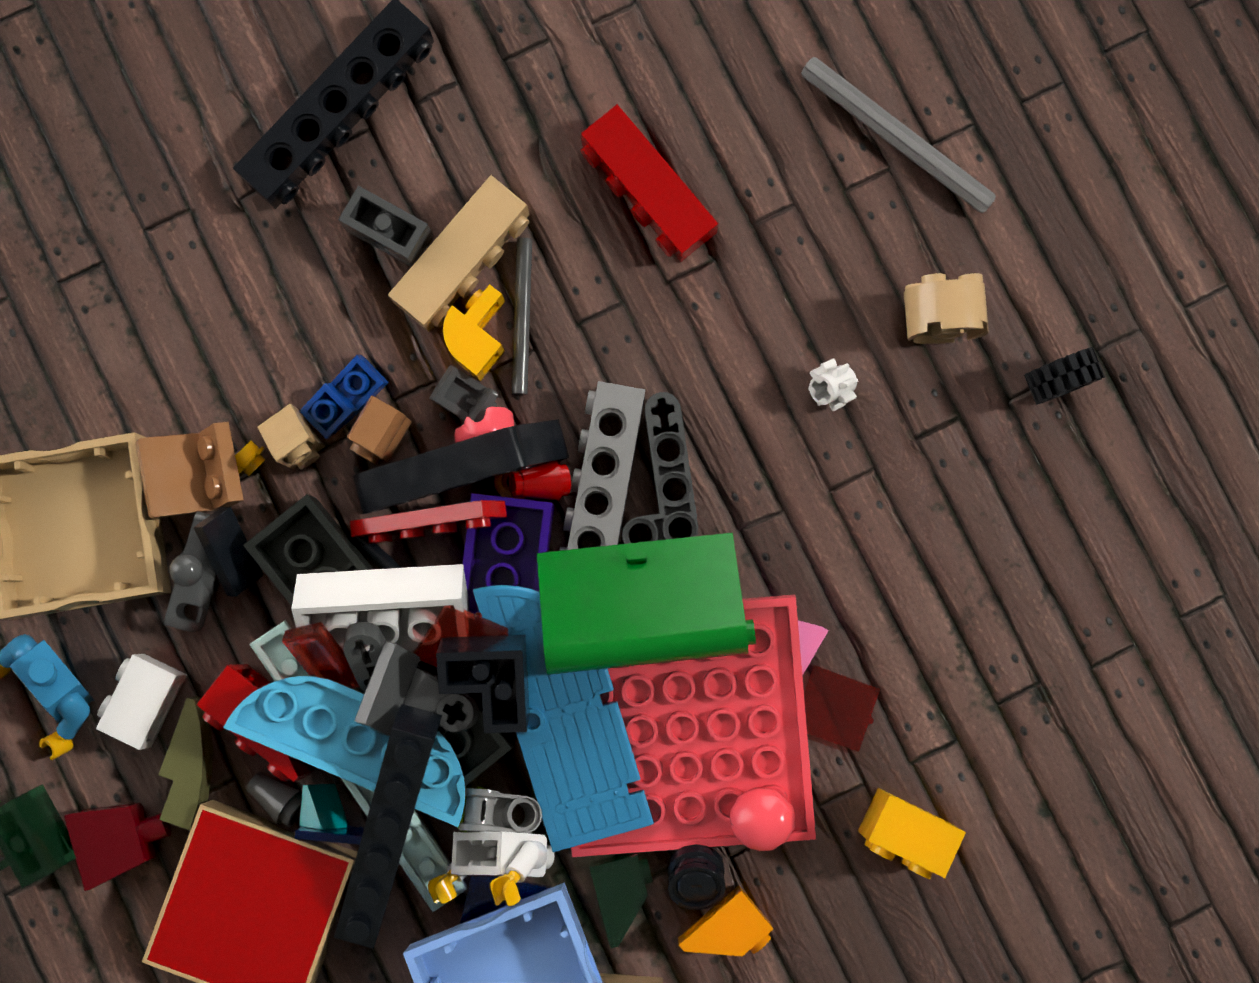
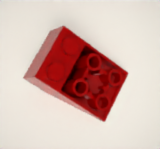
[196,664,314,782]

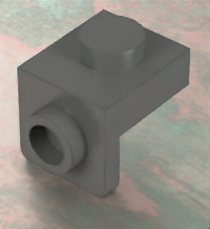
[429,365,499,422]

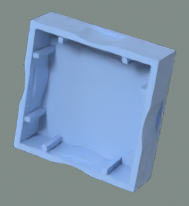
[403,883,603,983]

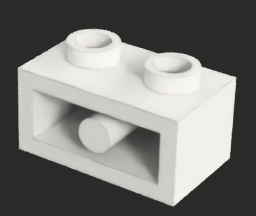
[96,654,187,750]

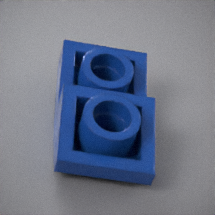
[299,355,389,439]

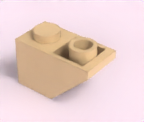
[257,404,325,469]

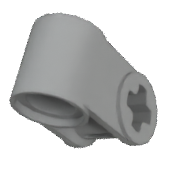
[459,788,542,833]

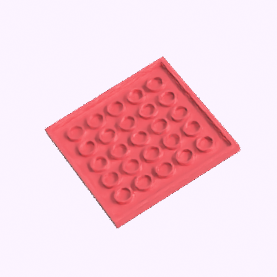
[571,594,816,857]

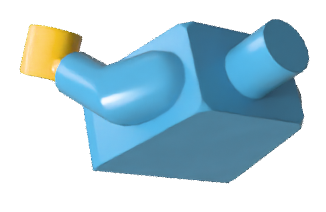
[0,634,94,760]

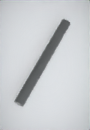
[512,238,532,396]

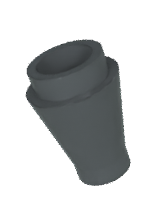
[246,772,302,827]

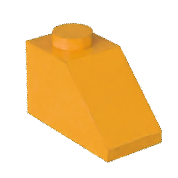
[678,885,773,957]

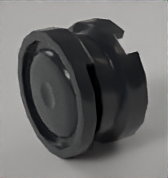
[668,844,726,910]

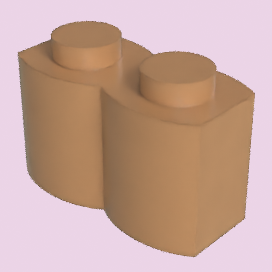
[346,395,412,465]

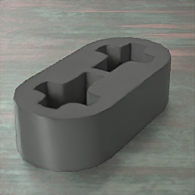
[343,622,386,691]

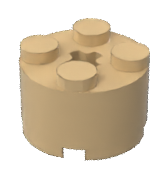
[904,273,989,344]

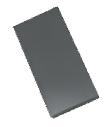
[354,641,421,736]

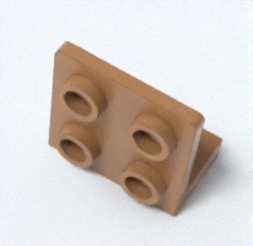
[135,422,244,518]

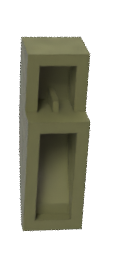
[159,696,213,831]

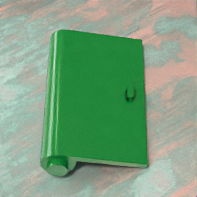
[537,533,756,675]

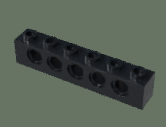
[233,0,434,209]

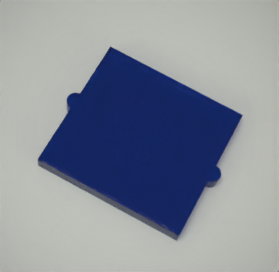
[295,826,364,845]

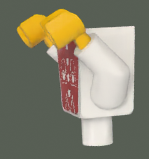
[428,831,555,906]

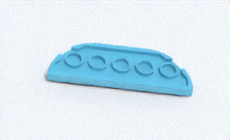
[223,676,465,827]

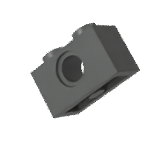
[338,186,433,267]

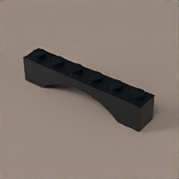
[334,704,442,949]

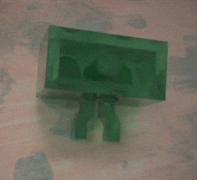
[0,784,75,888]

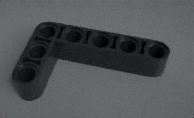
[353,419,569,514]

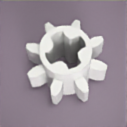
[808,358,859,411]

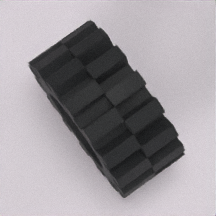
[1024,347,1105,405]

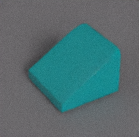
[299,784,347,830]

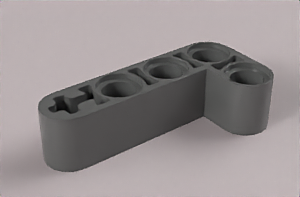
[622,392,698,544]

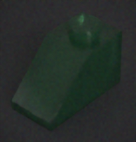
[589,853,653,949]

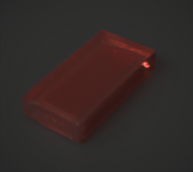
[282,622,360,689]

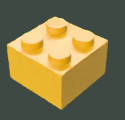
[858,788,966,880]

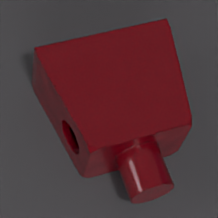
[64,803,171,891]

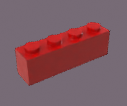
[580,104,719,262]

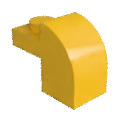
[443,284,505,381]

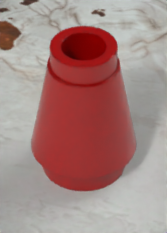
[509,461,571,501]

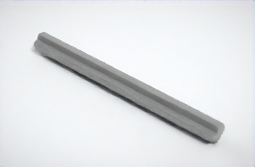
[801,57,996,213]

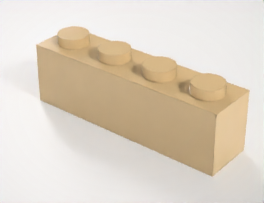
[388,175,530,332]

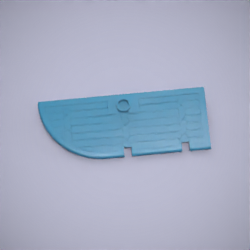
[473,585,654,852]

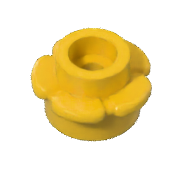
[235,440,265,476]

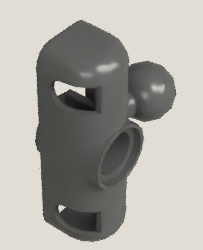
[164,511,221,632]

